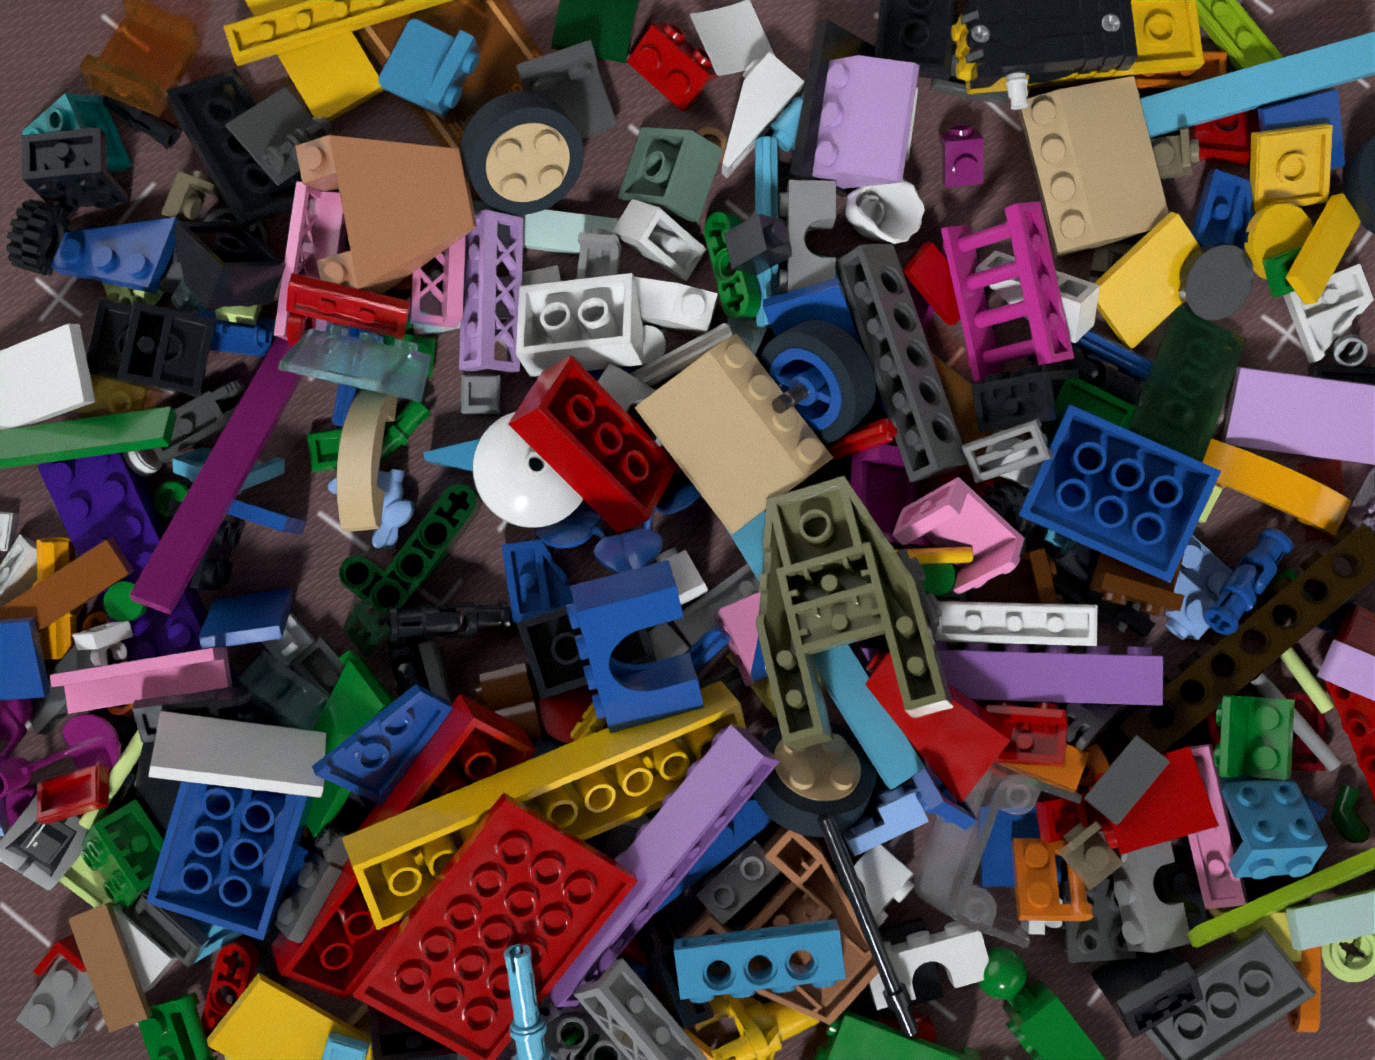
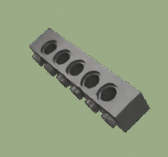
[836,244,968,482]

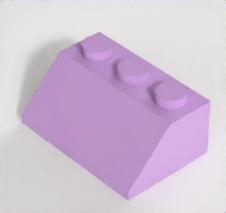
[812,55,919,189]

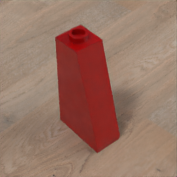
[865,649,1012,803]

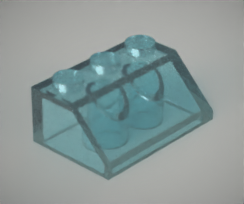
[278,324,431,402]

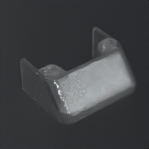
[913,762,1082,949]

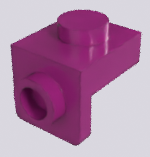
[939,125,984,187]

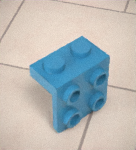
[378,19,480,120]
[1221,780,1327,879]

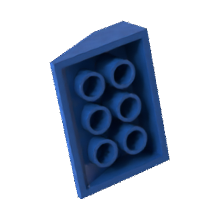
[1018,404,1221,583]
[146,781,314,940]

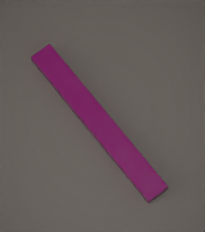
[129,337,313,615]

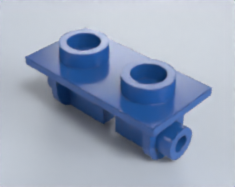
[198,310,275,357]

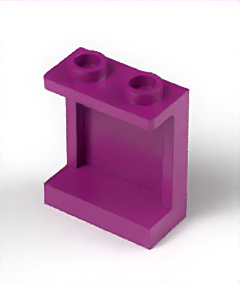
[850,444,931,549]

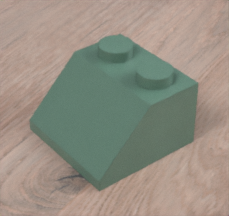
[617,127,723,222]

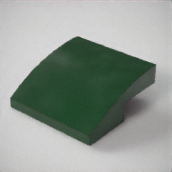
[551,0,640,64]

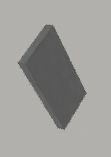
[1145,925,1317,1060]

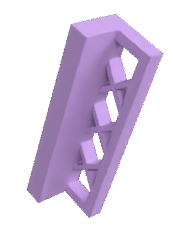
[459,210,524,372]

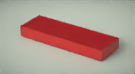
[286,273,411,339]

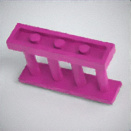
[941,201,1074,381]

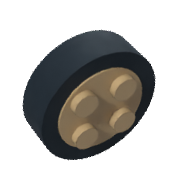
[461,91,584,215]
[753,722,876,837]

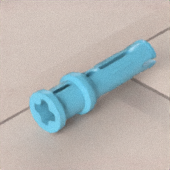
[504,944,551,1060]

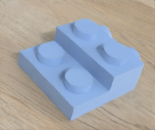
[1164,535,1233,640]
[842,782,929,856]

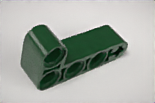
[339,484,481,614]

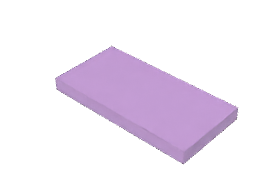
[1221,366,1375,465]

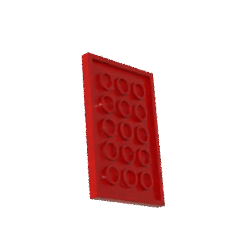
[351,792,638,1060]

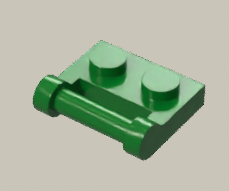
[138,992,219,1060]

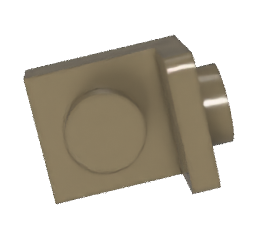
[1150,128,1200,180]
[161,170,223,222]
[1058,821,1124,890]

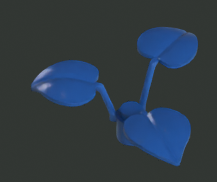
[535,475,701,574]

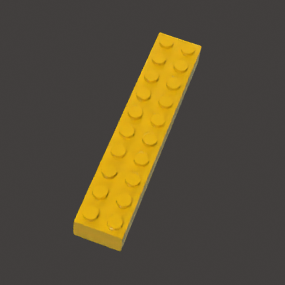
[342,681,746,930]

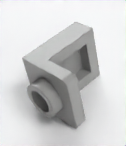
[576,228,621,279]

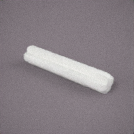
[630,323,734,387]

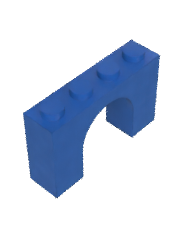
[566,560,704,733]

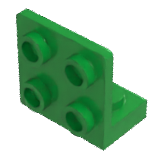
[1214,695,1295,780]
[81,799,164,909]

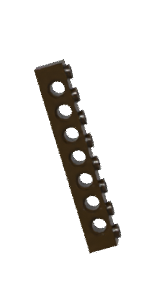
[1115,523,1375,754]

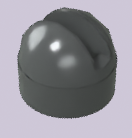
[1333,333,1368,367]

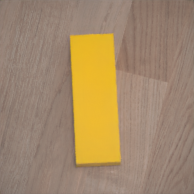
[1285,193,1361,305]

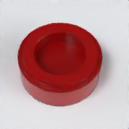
[286,312,316,348]

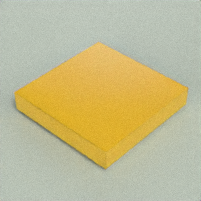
[1250,123,1333,212]

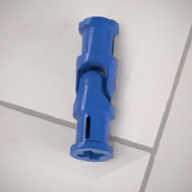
[1203,528,1293,635]

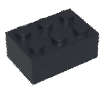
[516,607,657,699]

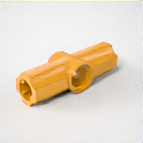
[32,537,83,659]

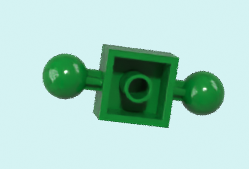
[977,947,1106,1060]

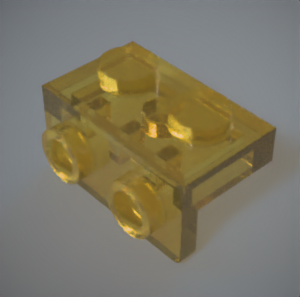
[73,373,156,418]

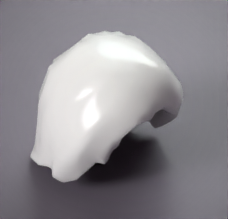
[845,179,925,244]

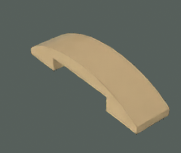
[337,383,399,532]

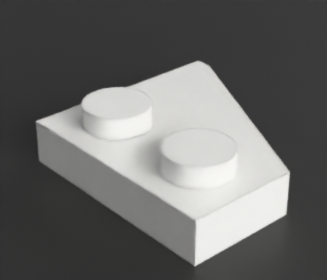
[1284,264,1374,363]

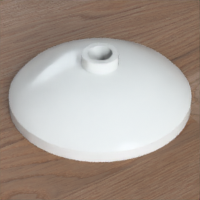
[473,411,583,528]

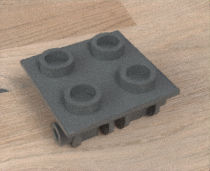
[225,87,332,186]
[1058,879,1137,963]

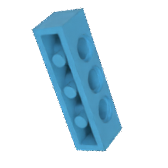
[674,919,846,1003]

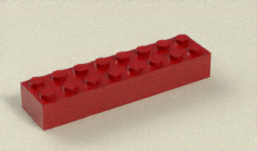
[271,694,536,1000]

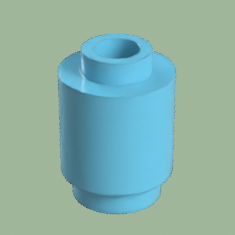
[770,93,804,152]

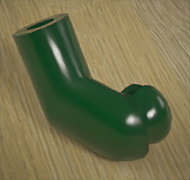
[1331,784,1370,843]

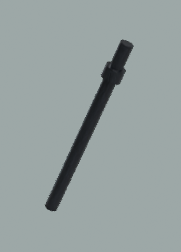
[817,813,919,1037]

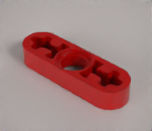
[201,938,259,1052]

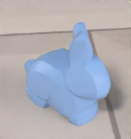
[328,469,415,550]

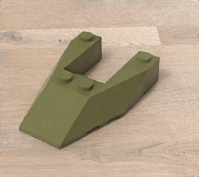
[756,476,953,750]

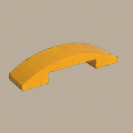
[1201,438,1352,536]

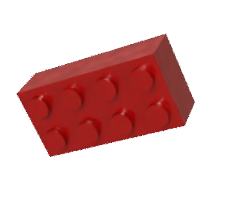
[508,355,678,533]

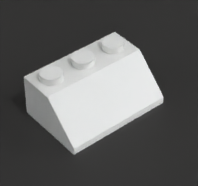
[516,273,643,377]

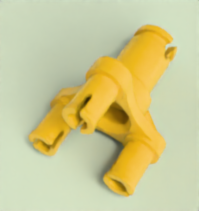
[693,994,820,1060]

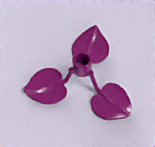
[0,698,121,827]

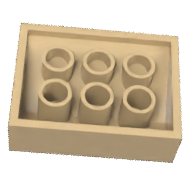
[1019,76,1169,258]
[635,333,833,535]

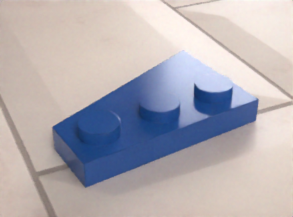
[51,217,181,294]
[311,684,453,805]

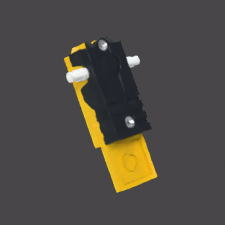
[951,0,1204,110]

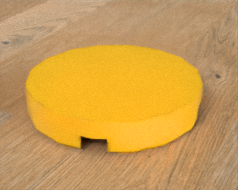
[1244,203,1313,280]

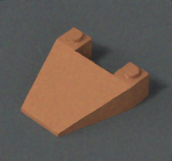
[295,135,477,295]
[683,826,878,1025]

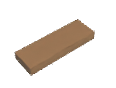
[68,902,152,1033]

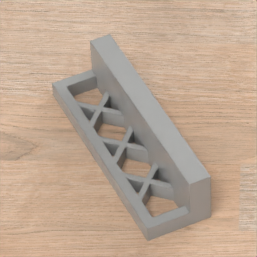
[573,959,708,1060]

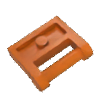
[1011,838,1093,921]

